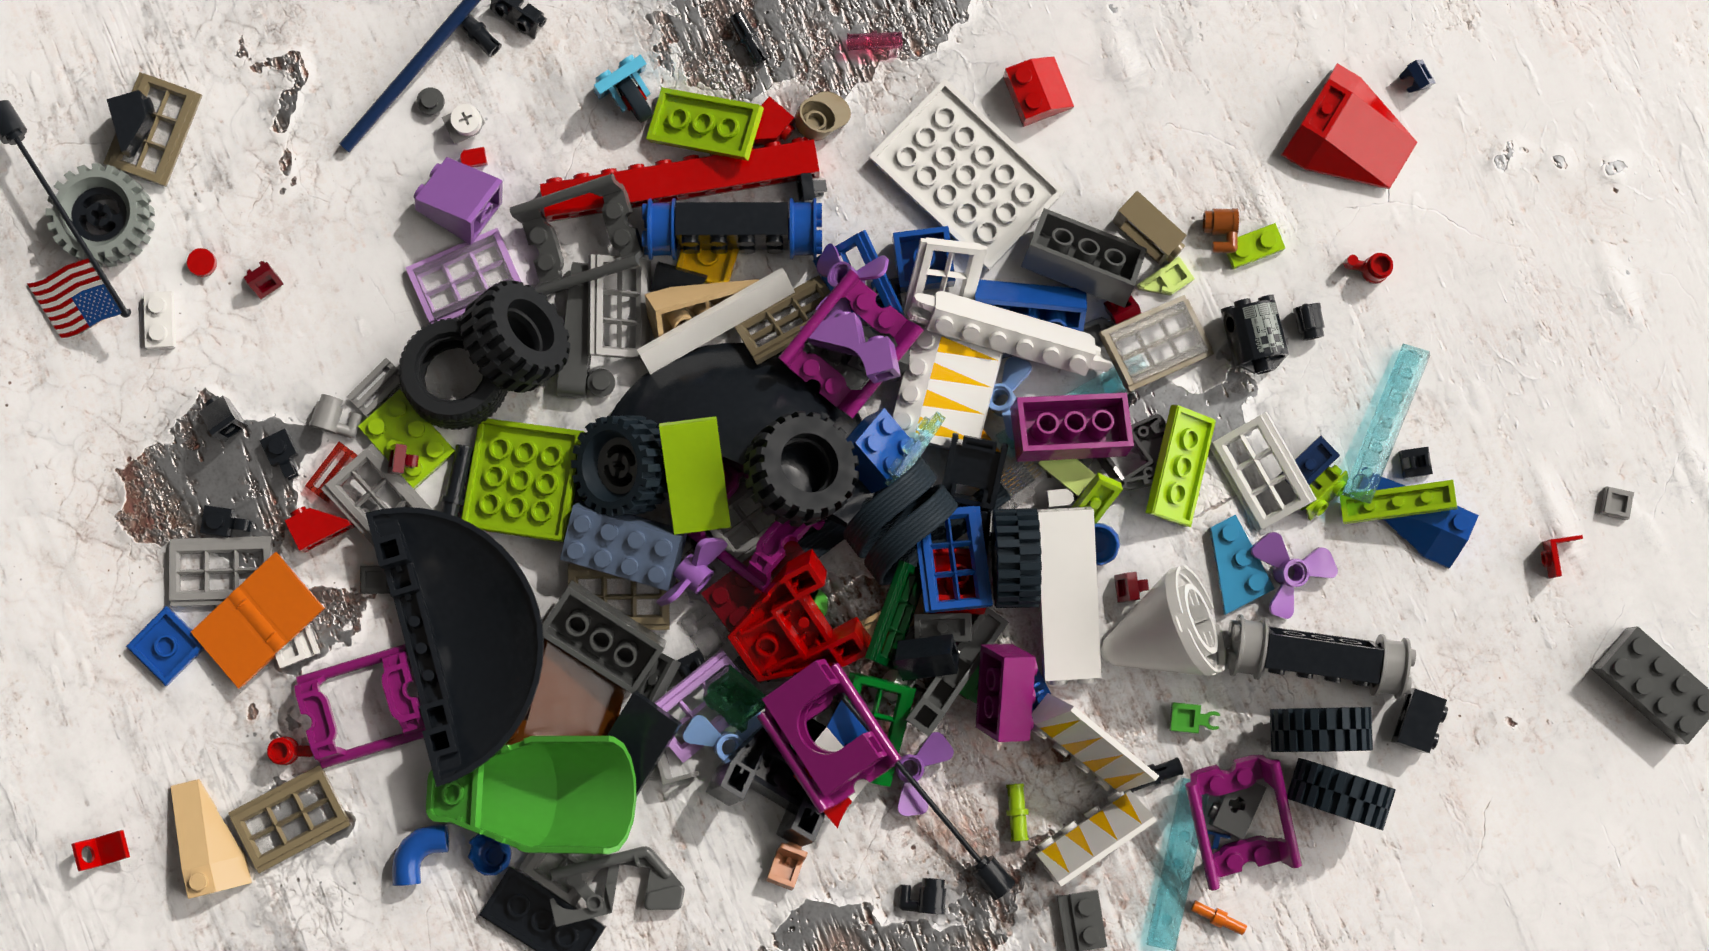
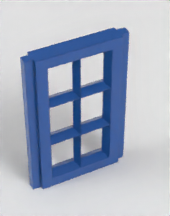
[813,230,907,319]
[916,506,993,613]

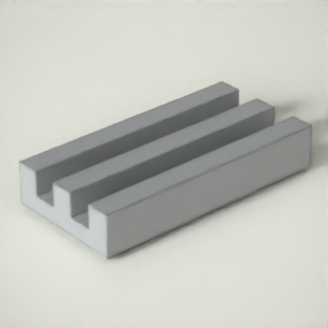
[347,358,400,418]

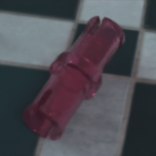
[847,30,903,52]

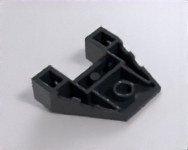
[706,719,826,847]

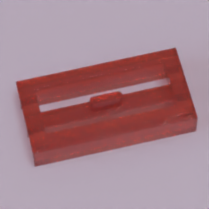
[305,441,358,503]

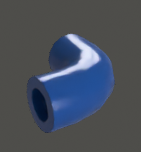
[392,824,449,886]

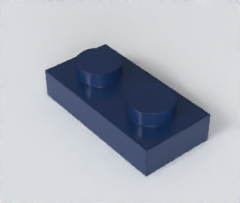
[1279,436,1340,486]

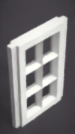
[903,237,987,327]
[1210,412,1317,532]

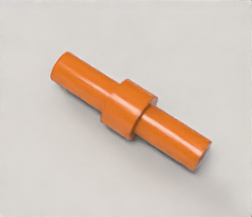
[1191,900,1247,935]

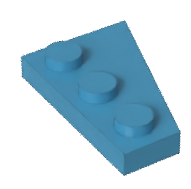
[1209,515,1275,615]

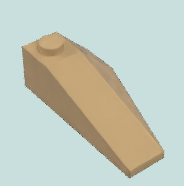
[645,279,759,339]

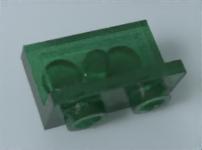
[703,664,766,733]

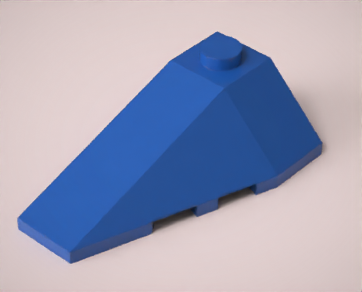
[1360,472,1479,569]

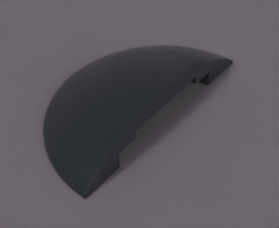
[610,343,874,527]
[365,507,544,787]

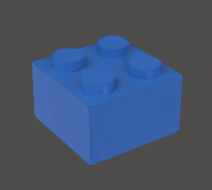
[892,226,956,293]
[846,408,920,494]

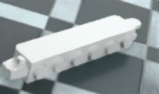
[906,291,1112,376]

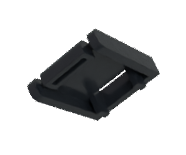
[942,433,1008,510]

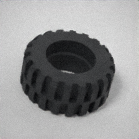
[461,280,570,393]
[743,411,859,527]

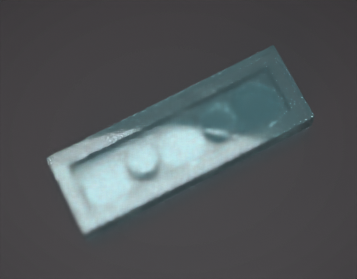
[885,411,946,486]

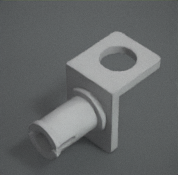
[648,751,700,785]

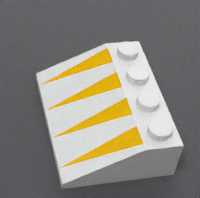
[893,326,1003,450]
[1032,693,1159,792]
[1035,790,1157,887]

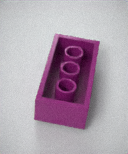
[1010,392,1134,462]

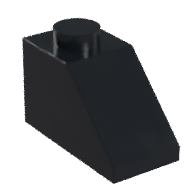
[107,90,155,158]
[199,395,248,442]

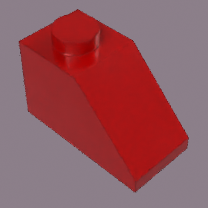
[753,96,795,146]
[285,506,355,552]

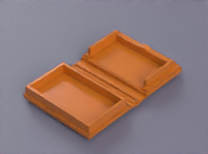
[191,552,325,689]

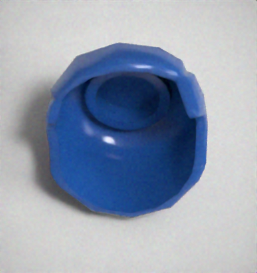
[1094,523,1120,566]
[468,834,511,876]

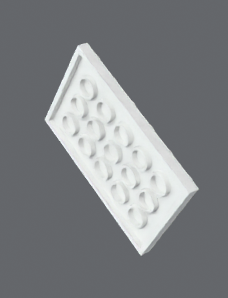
[869,79,1065,271]

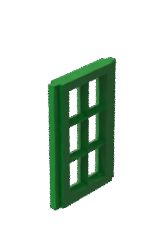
[846,672,916,787]

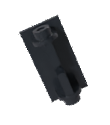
[490,0,547,39]

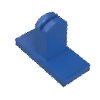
[1207,830,1231,850]

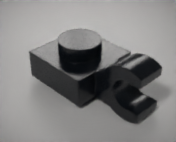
[260,429,299,481]
[200,505,253,537]

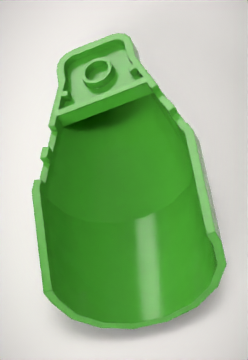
[426,736,637,854]

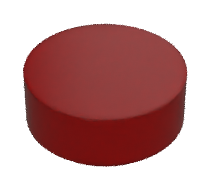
[187,248,217,277]

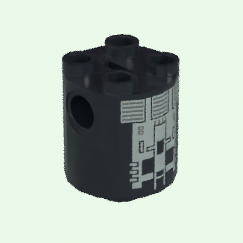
[1221,295,1289,375]

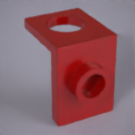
[1541,535,1583,579]
[71,830,130,871]

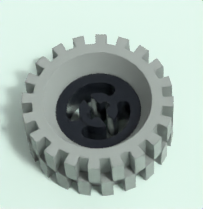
[46,163,155,267]

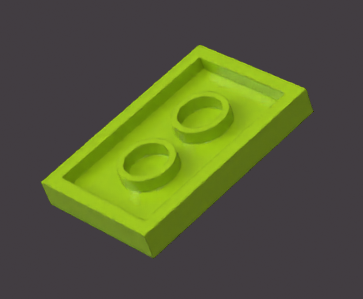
[358,389,455,489]

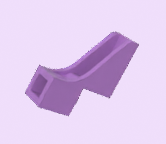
[800,312,901,383]

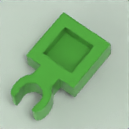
[1169,702,1220,733]

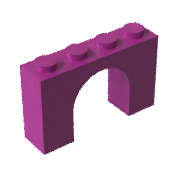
[762,659,887,796]

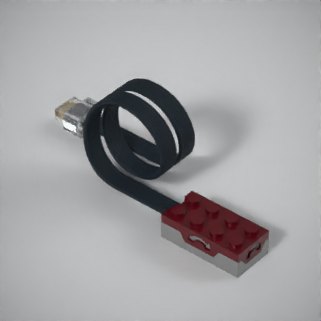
[701,455,1047,633]

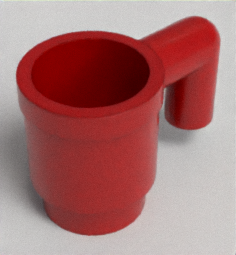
[1343,253,1393,284]
[267,737,314,765]

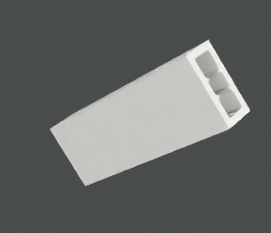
[1037,507,1102,685]

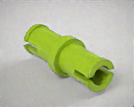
[1006,783,1029,842]

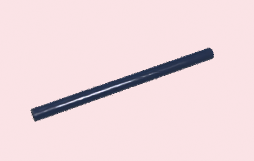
[339,0,481,153]

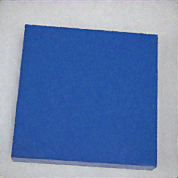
[126,606,204,686]

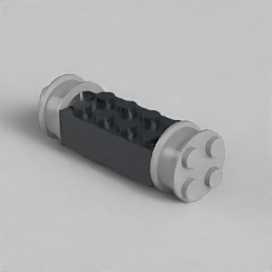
[1226,614,1416,700]

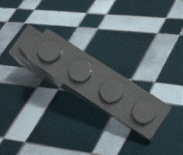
[905,607,1009,737]

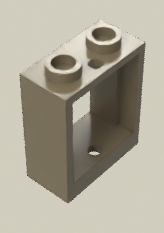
[1112,191,1187,266]

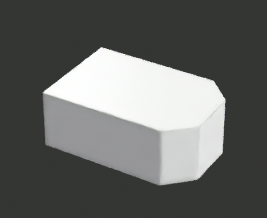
[1047,489,1074,509]

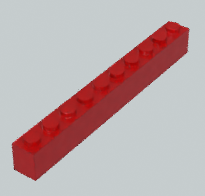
[540,137,820,222]

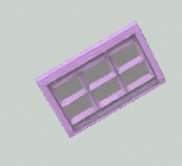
[406,228,521,324]

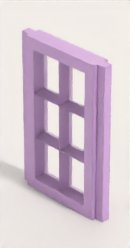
[654,649,762,763]

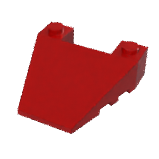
[728,549,871,682]

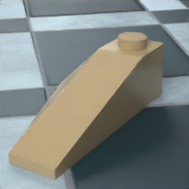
[171,779,252,899]

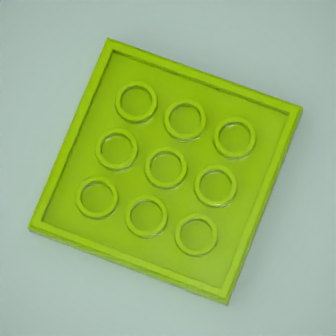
[461,418,584,543]

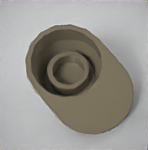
[794,91,851,141]

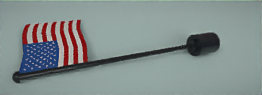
[0,100,131,338]

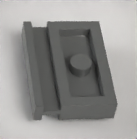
[1057,890,1107,951]

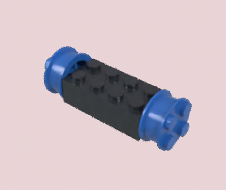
[642,198,822,260]

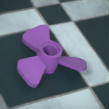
[815,243,889,320]
[1251,532,1338,619]
[656,538,728,606]
[895,732,954,816]

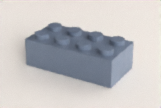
[560,500,688,591]

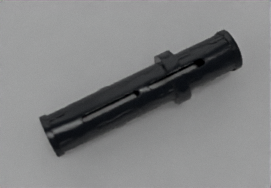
[441,444,474,517]

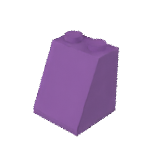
[414,157,503,245]

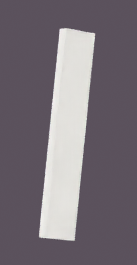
[637,268,795,374]

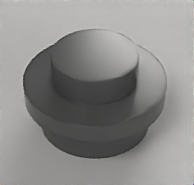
[417,87,445,115]
[587,369,615,397]

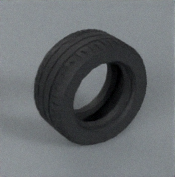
[398,318,508,430]

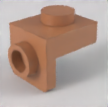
[766,842,808,891]

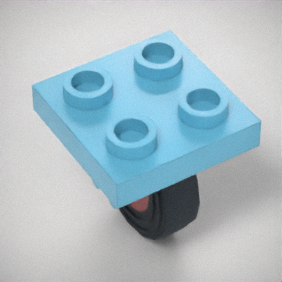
[593,54,653,123]

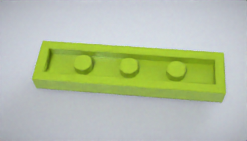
[1340,480,1458,525]

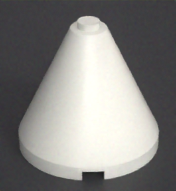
[1101,565,1227,676]

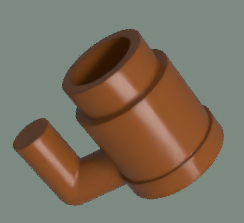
[1203,208,1239,253]

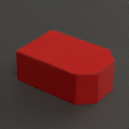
[460,147,488,167]

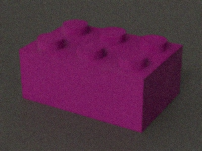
[975,644,1038,742]

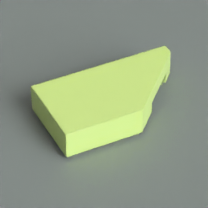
[1136,256,1195,296]
[1038,459,1096,497]

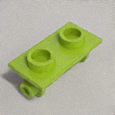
[1297,465,1350,520]

